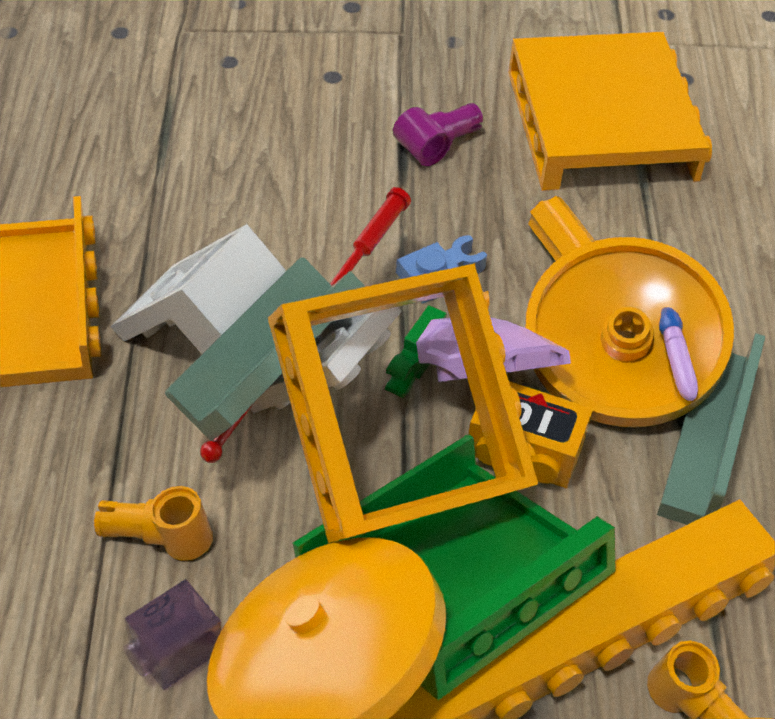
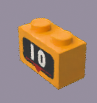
[468,381,593,489]

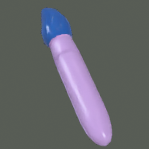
[659,307,698,401]

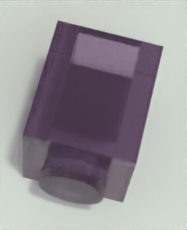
[124,579,222,691]

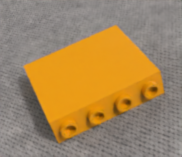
[508,32,712,191]
[0,196,101,387]

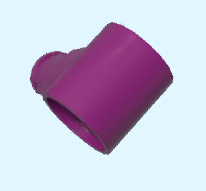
[392,103,483,166]

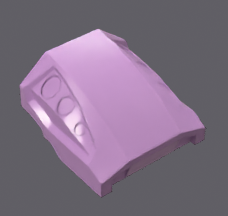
[416,317,571,382]

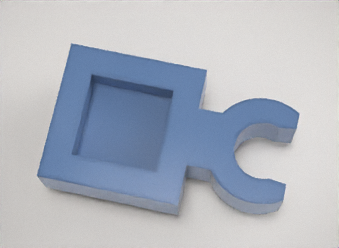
[396,235,487,304]

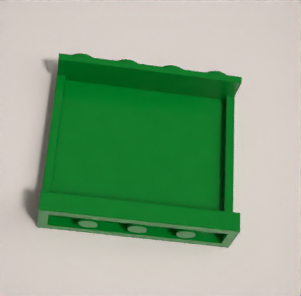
[293,434,616,700]

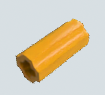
[528,196,596,261]

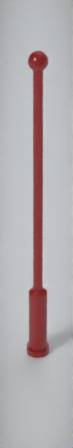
[200,187,411,463]

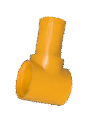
[94,486,213,561]
[647,640,749,719]

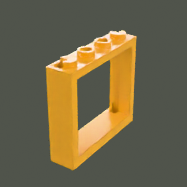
[268,263,538,543]

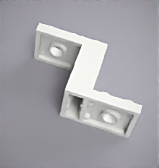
[110,224,402,413]

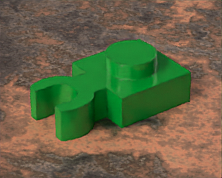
[385,305,447,398]

